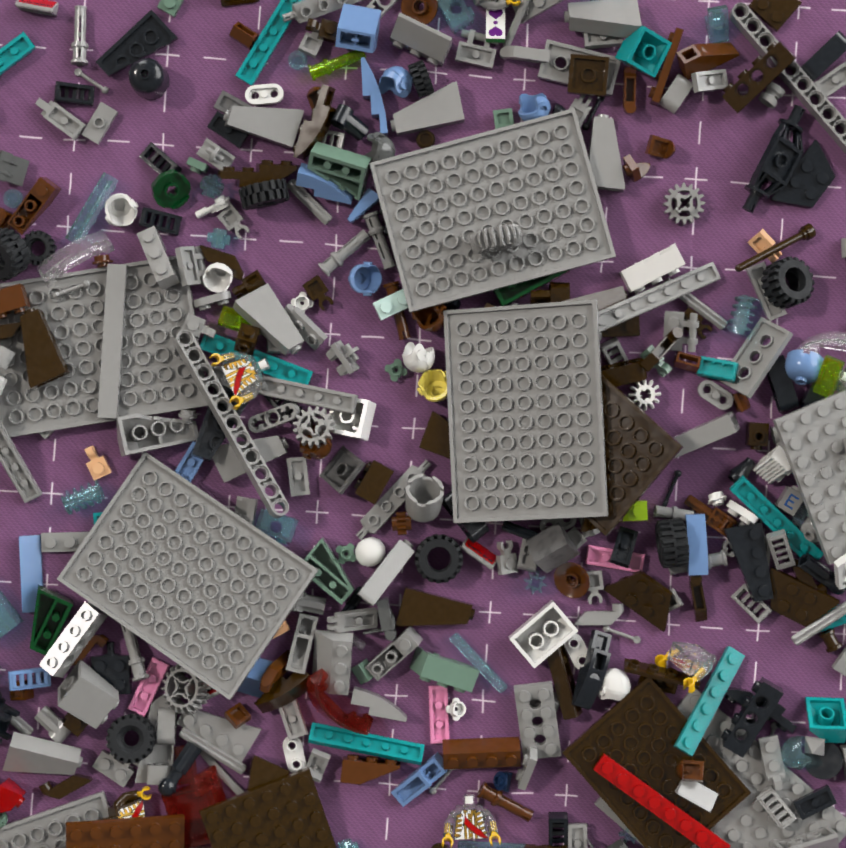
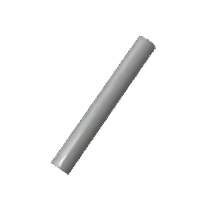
[503,0,530,46]

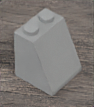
[58,660,120,729]

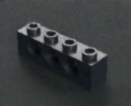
[721,677,784,758]

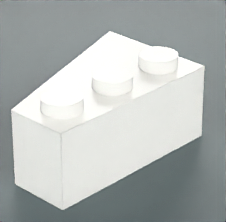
[619,243,686,294]

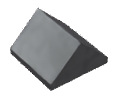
[319,446,366,495]
[526,522,580,573]

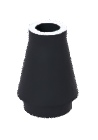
[728,457,756,483]

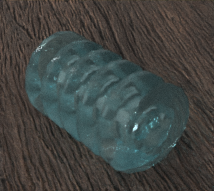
[726,295,759,337]
[61,480,105,515]

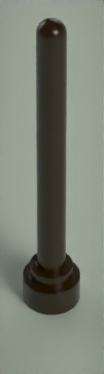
[735,223,816,272]

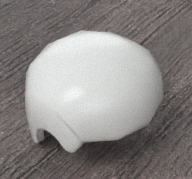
[202,262,233,293]
[355,537,386,567]

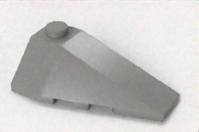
[116,414,198,457]

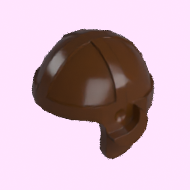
[412,304,447,332]
[299,425,332,460]

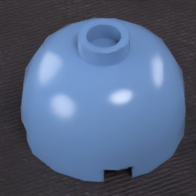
[785,349,824,385]

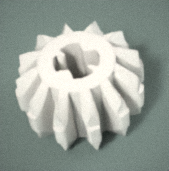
[628,379,661,411]

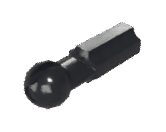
[797,553,846,595]
[158,741,202,797]

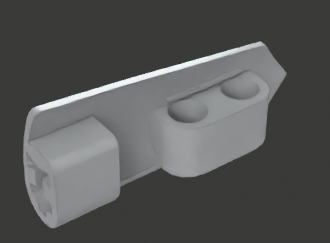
[135,693,177,785]

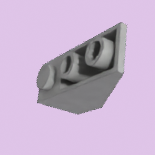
[365,626,423,681]

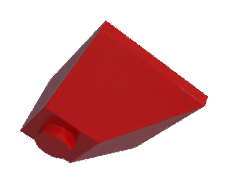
[0,778,26,813]

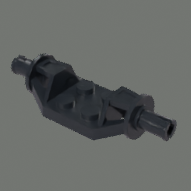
[742,105,806,213]

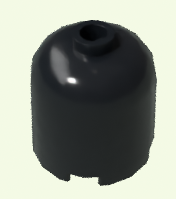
[129,58,170,100]

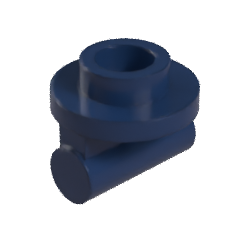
[493,771,513,792]

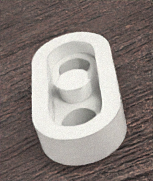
[245,83,284,106]
[726,499,758,525]
[564,633,587,669]
[283,736,307,773]

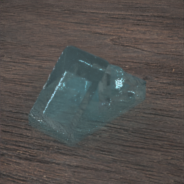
[704,5,729,43]

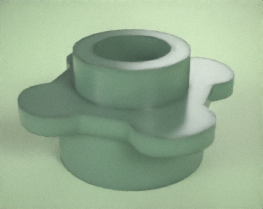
[385,359,407,382]
[336,543,356,564]

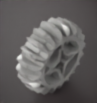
[470,224,523,254]
[161,664,212,714]

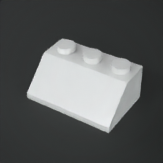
[508,600,578,668]

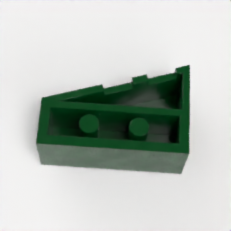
[30,584,73,656]

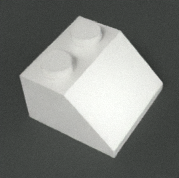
[329,398,376,441]

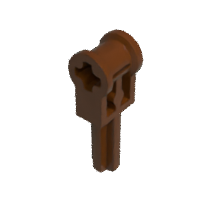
[684,495,738,538]

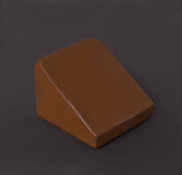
[731,392,751,412]
[10,679,34,701]

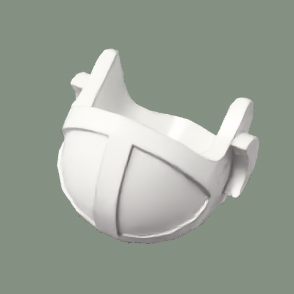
[105,193,139,226]
[402,342,435,373]
[598,668,631,701]

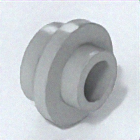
[178,408,198,422]

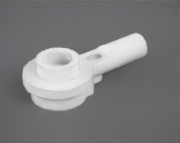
[195,195,231,219]

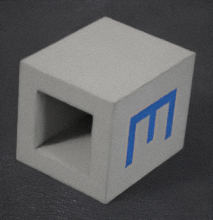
[774,485,803,517]

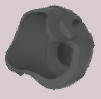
[364,132,396,162]

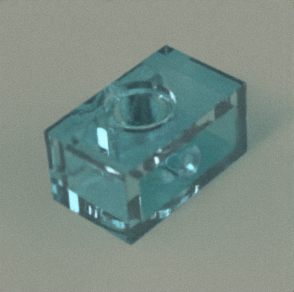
[437,0,475,34]
[255,508,299,544]

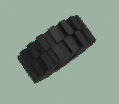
[238,179,290,210]
[106,714,156,763]

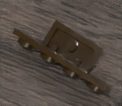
[624,658,700,694]

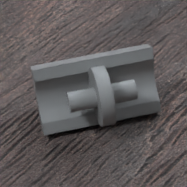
[196,138,236,170]
[326,340,360,376]

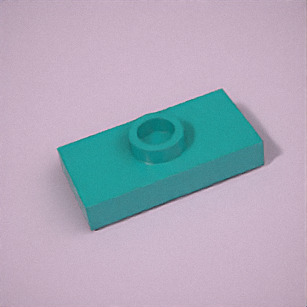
[696,356,739,383]

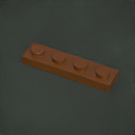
[648,27,684,106]

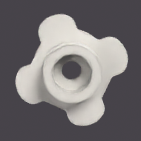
[291,292,314,313]
[708,491,727,507]
[446,698,466,721]

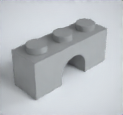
[137,226,180,290]

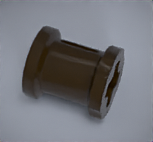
[818,628,843,653]

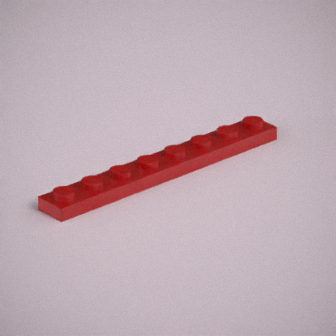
[593,753,731,848]

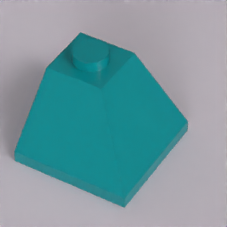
[615,26,672,78]
[805,697,846,743]

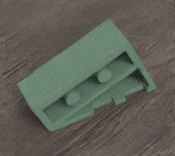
[307,141,372,201]
[304,537,355,605]
[409,646,480,693]

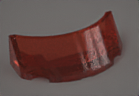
[307,668,373,735]

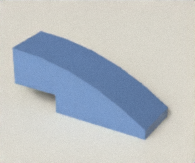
[296,163,354,205]
[685,514,708,575]
[391,752,448,807]

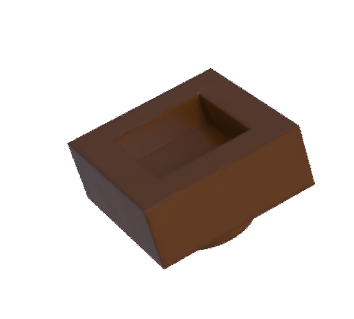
[224,702,252,729]

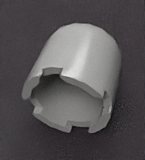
[405,474,444,523]

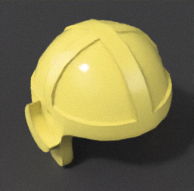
[417,369,447,402]

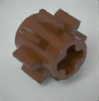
[392,512,412,535]

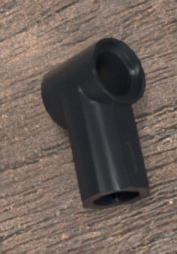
[330,104,369,141]

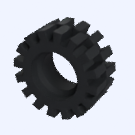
[408,60,434,98]
[22,230,57,266]

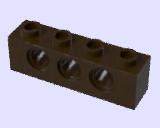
[722,41,797,113]

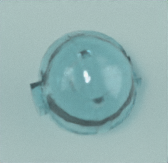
[780,736,812,770]

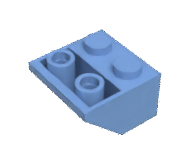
[335,3,382,53]

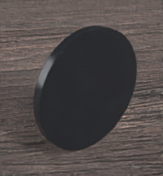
[804,743,843,780]

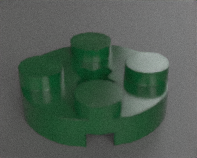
[151,169,191,209]

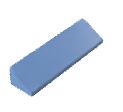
[19,535,43,613]

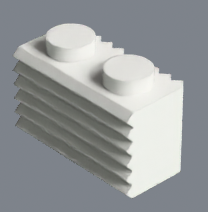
[753,445,792,484]

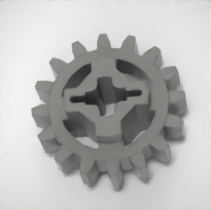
[662,183,705,225]
[293,406,335,448]

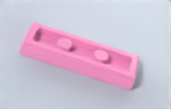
[585,545,645,572]
[127,656,170,717]
[428,685,449,744]

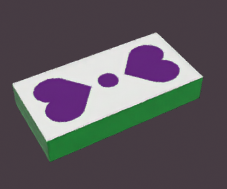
[486,8,505,43]

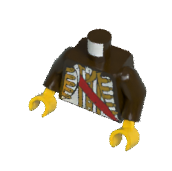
[101,786,152,820]

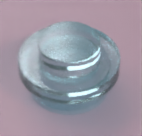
[288,50,307,70]
[3,189,23,208]

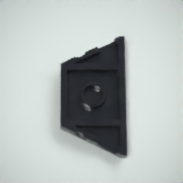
[770,140,836,208]

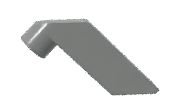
[499,45,551,63]
[574,603,624,626]

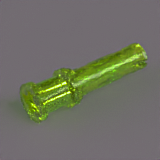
[307,50,366,81]

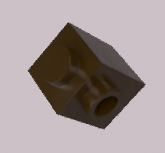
[234,323,260,356]
[745,422,769,450]
[63,713,88,737]

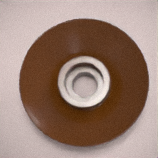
[401,0,438,25]
[554,562,590,598]

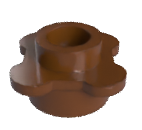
[92,254,113,268]

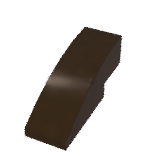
[254,671,316,713]

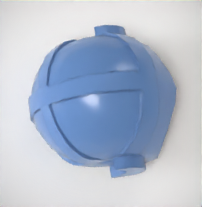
[378,66,413,98]
[518,93,551,121]
[348,262,382,296]

